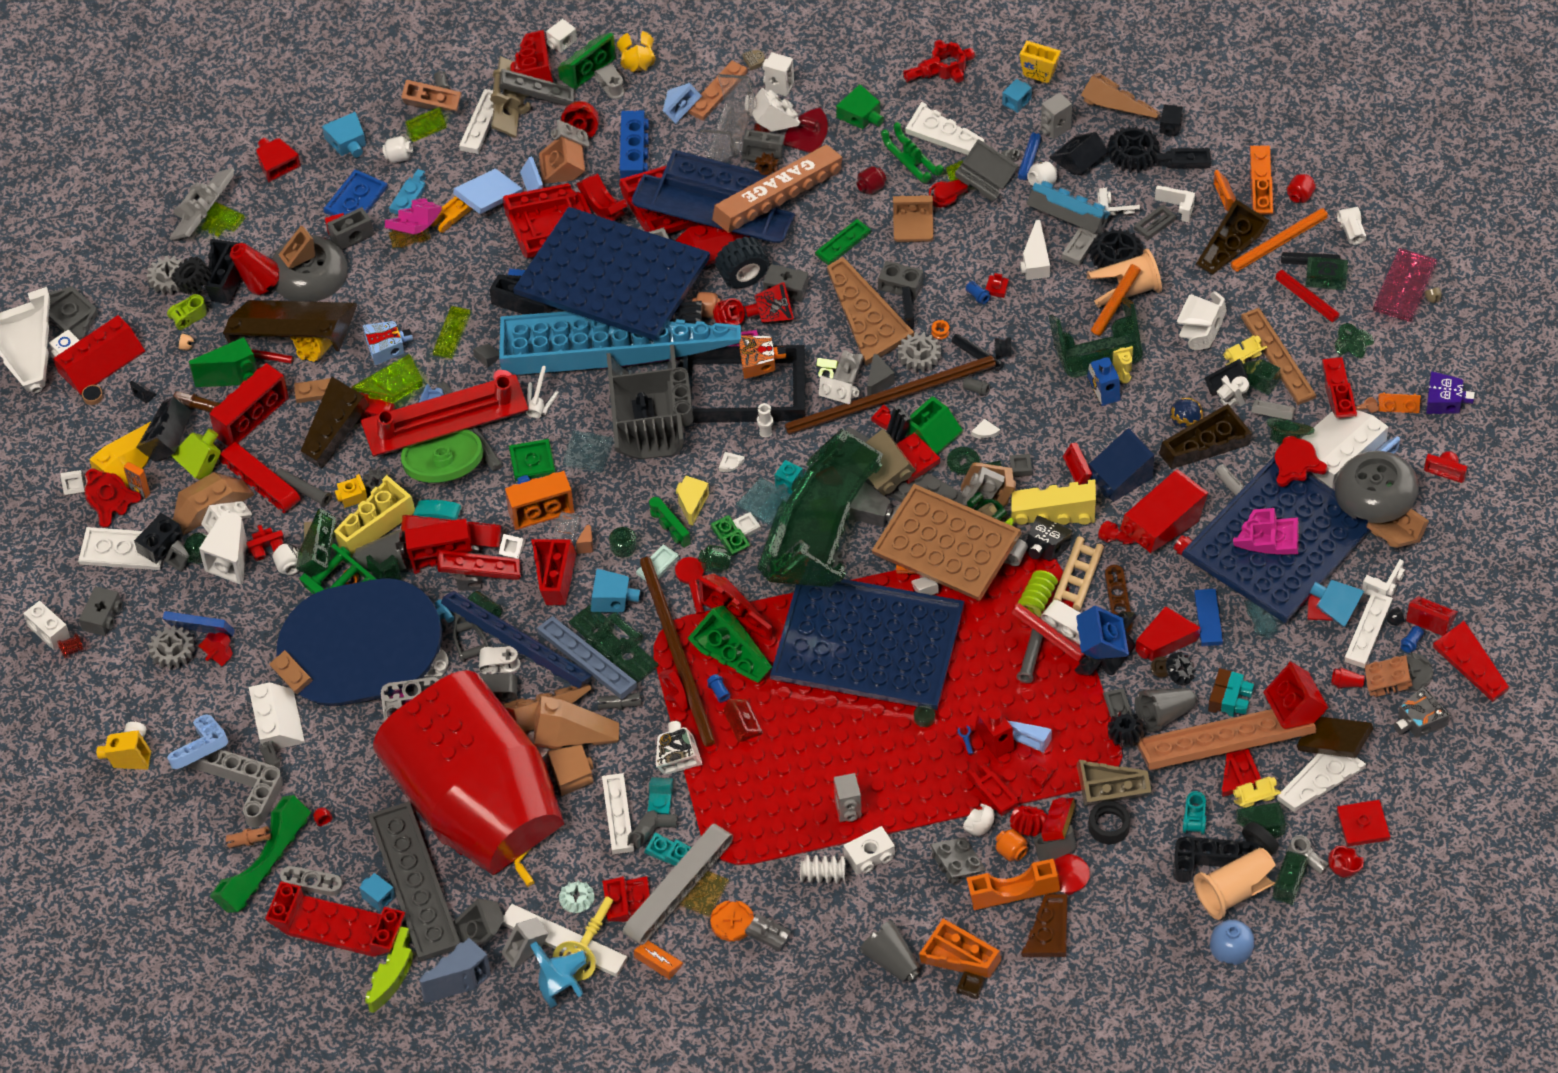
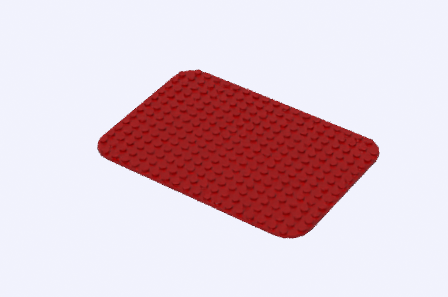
[653,551,1122,865]

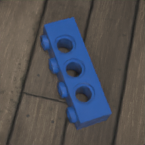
[620,110,649,179]

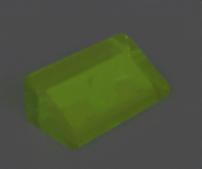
[405,107,447,142]

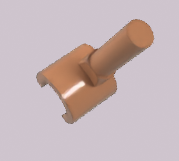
[1355,397,1379,413]

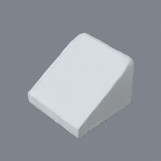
[499,534,526,559]
[911,577,938,595]

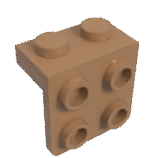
[893,195,933,242]
[961,463,1016,507]
[1366,509,1429,548]

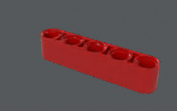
[219,442,301,513]
[401,515,502,547]

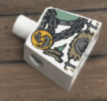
[656,721,702,775]

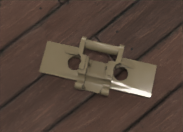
[490,56,530,138]

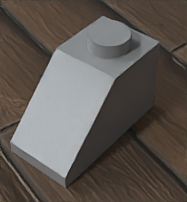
[501,917,549,969]

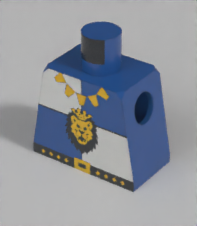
[1087,357,1120,406]

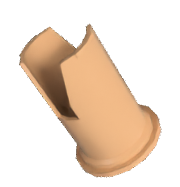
[1086,248,1162,308]
[1194,848,1276,920]

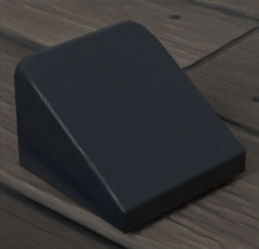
[130,381,157,403]

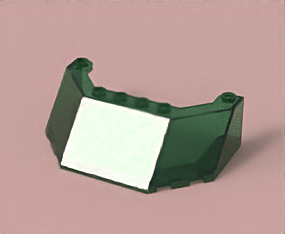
[757,428,883,587]

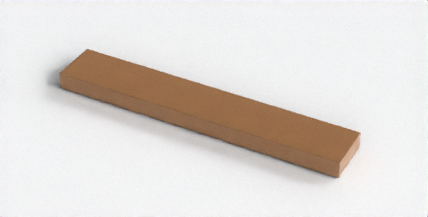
[1241,308,1316,405]

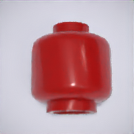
[1286,174,1316,203]

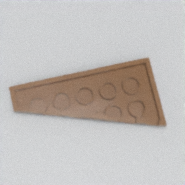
[827,257,914,365]

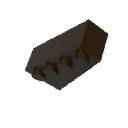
[300,376,369,469]
[1159,404,1253,469]

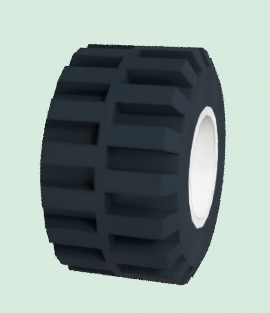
[715,237,770,289]

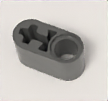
[1034,825,1077,861]

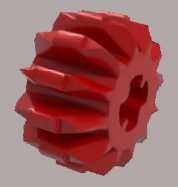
[1010,805,1047,837]

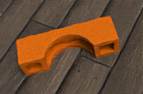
[967,858,1060,910]

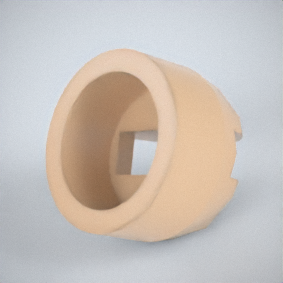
[179,334,194,350]

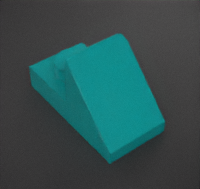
[647,777,674,814]

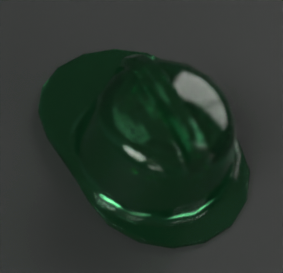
[1267,417,1315,445]

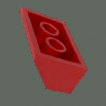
[1263,661,1328,729]

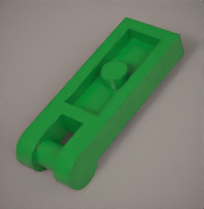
[649,497,691,548]

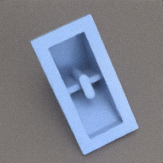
[663,83,702,124]

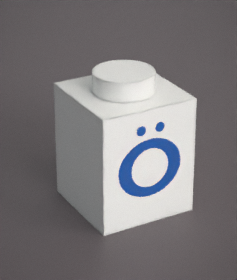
[49,330,79,358]

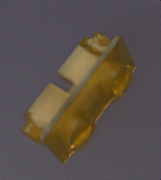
[388,227,430,249]

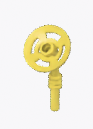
[552,896,613,981]

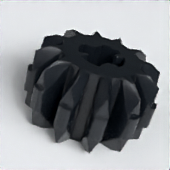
[1107,711,1144,748]

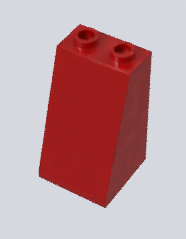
[1120,469,1208,553]

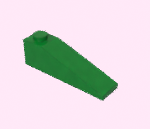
[688,605,772,683]

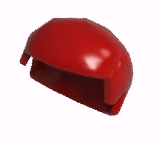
[1328,846,1364,878]

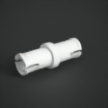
[757,403,773,437]

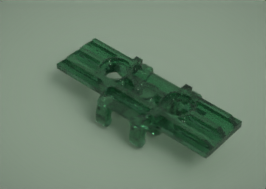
[568,604,659,683]

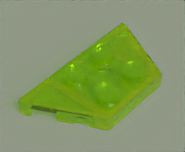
[351,354,423,403]

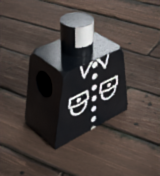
[1026,515,1073,561]

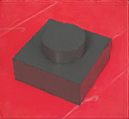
[1009,454,1032,477]

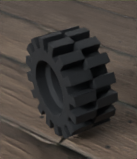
[172,256,211,295]

